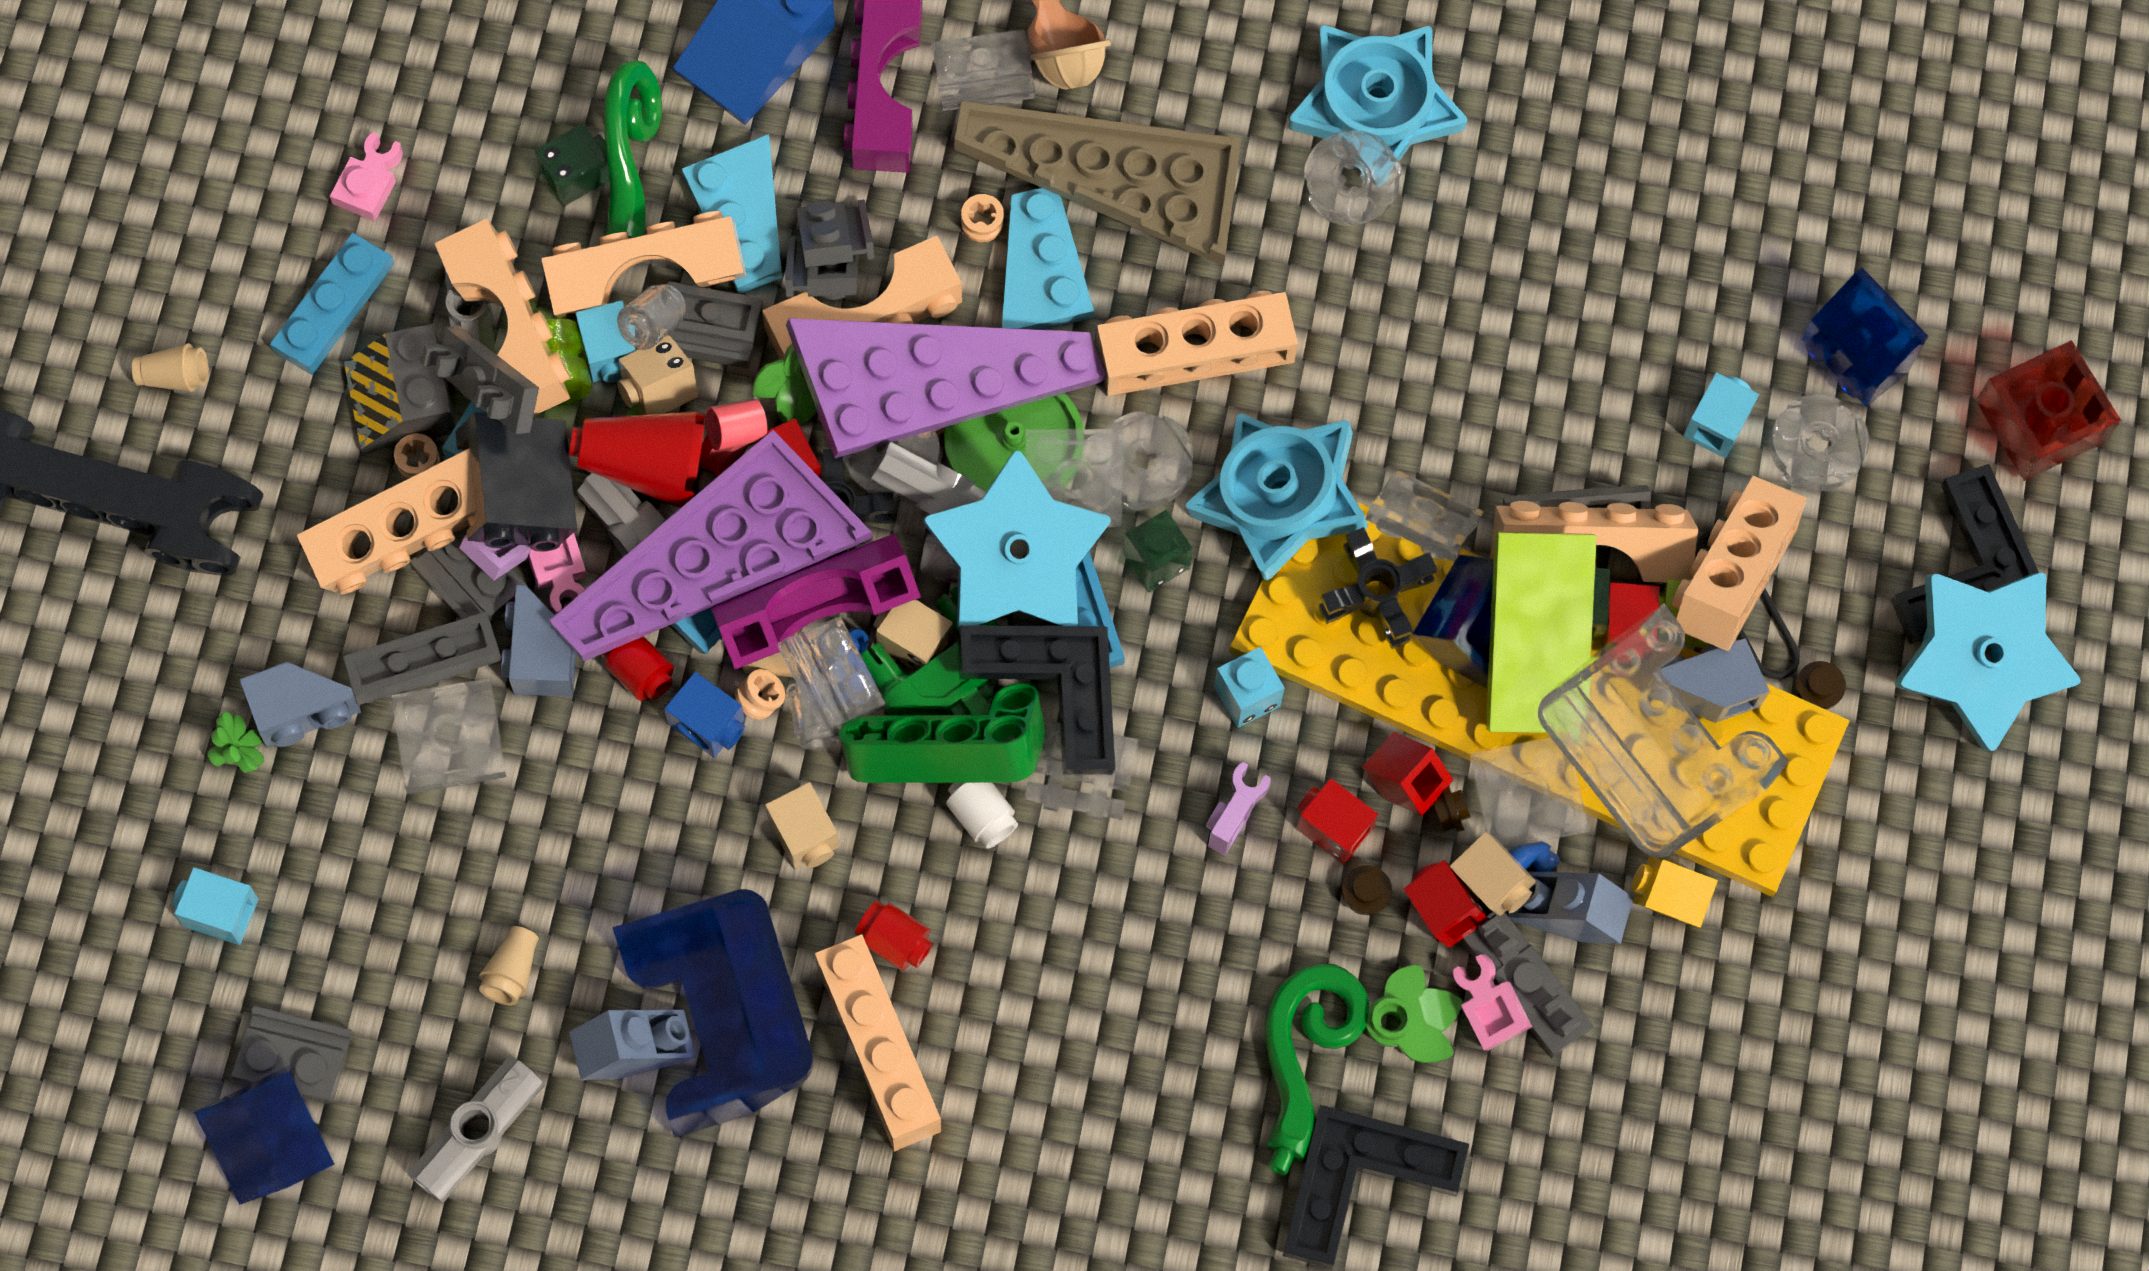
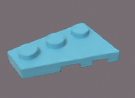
[682,134,782,294]
[1002,188,1094,330]

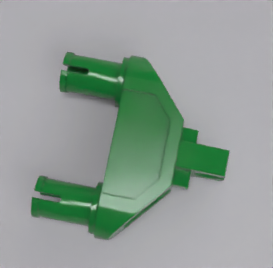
[856,586,999,716]

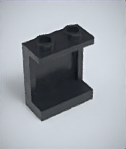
[455,412,577,552]

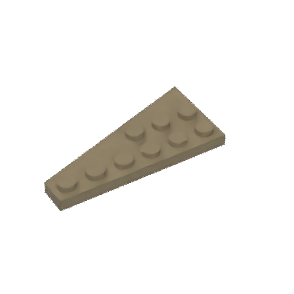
[954,101,1241,266]

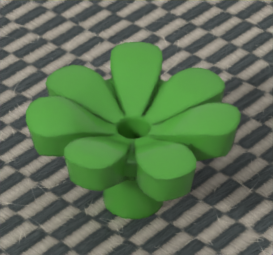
[208,711,264,773]

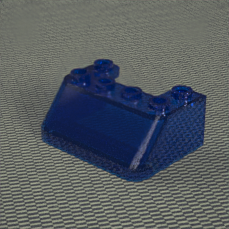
[612,889,813,1138]

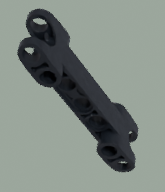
[0,410,264,576]

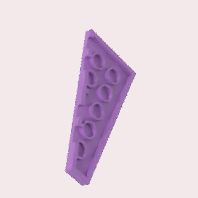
[786,318,1106,458]

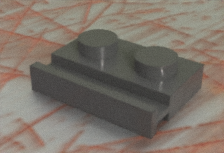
[796,199,875,268]
[785,236,859,300]
[654,281,764,369]
[410,525,528,623]
[231,1006,354,1105]

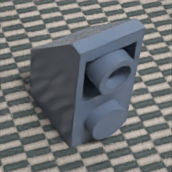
[501,585,576,697]
[1647,638,1770,723]
[240,662,361,748]
[1508,872,1634,944]
[569,1010,696,1080]

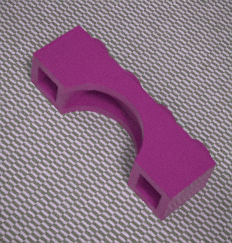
[844,0,923,173]
[711,533,921,669]

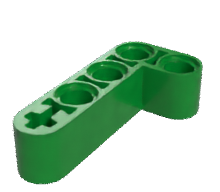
[839,683,1046,783]

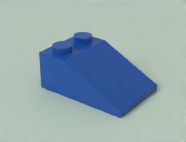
[673,0,835,125]

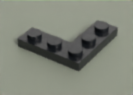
[1891,464,2048,644]
[957,625,1116,775]
[1282,1105,1469,1269]

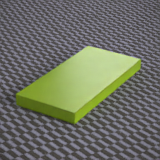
[1486,531,1597,733]

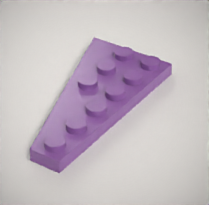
[549,430,873,661]

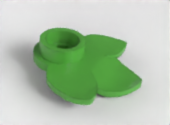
[752,344,817,425]
[1366,965,1463,1063]

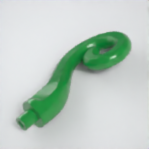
[604,59,662,239]
[1265,963,1369,1175]

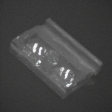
[932,29,1035,111]
[777,616,886,733]

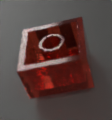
[1976,340,2122,481]

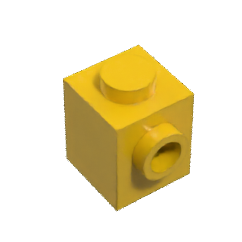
[1632,856,1718,928]

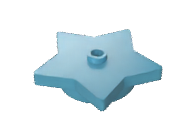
[1289,25,1468,186]
[1186,414,1368,580]
[923,451,1111,629]
[1894,572,2081,751]

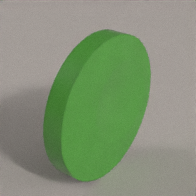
[944,393,1085,499]

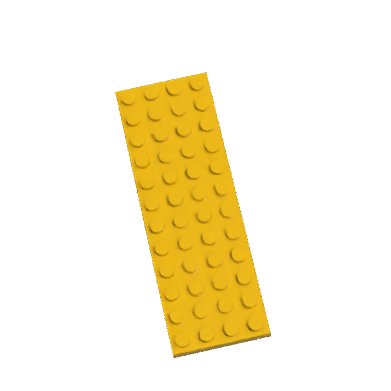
[1229,501,1850,897]

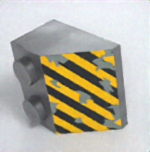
[344,324,456,453]

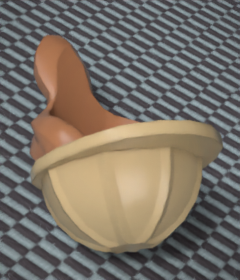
[1027,0,1112,90]

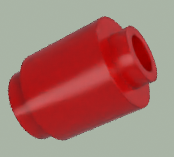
[601,636,674,701]
[855,900,933,971]

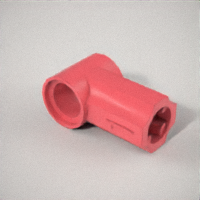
[699,399,767,477]

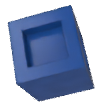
[664,672,745,758]

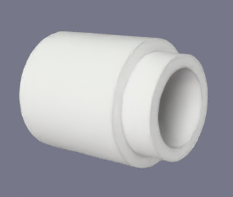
[946,783,1018,849]

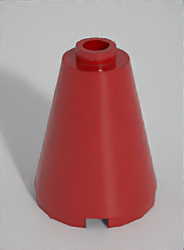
[569,411,705,508]

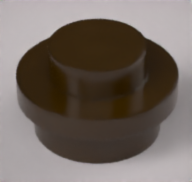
[1796,661,1846,709]
[1434,786,1471,833]
[1342,865,1392,915]

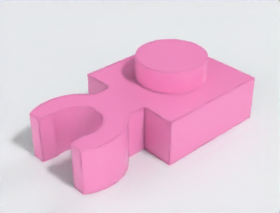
[330,132,403,221]
[528,533,586,615]
[1453,954,1532,1050]

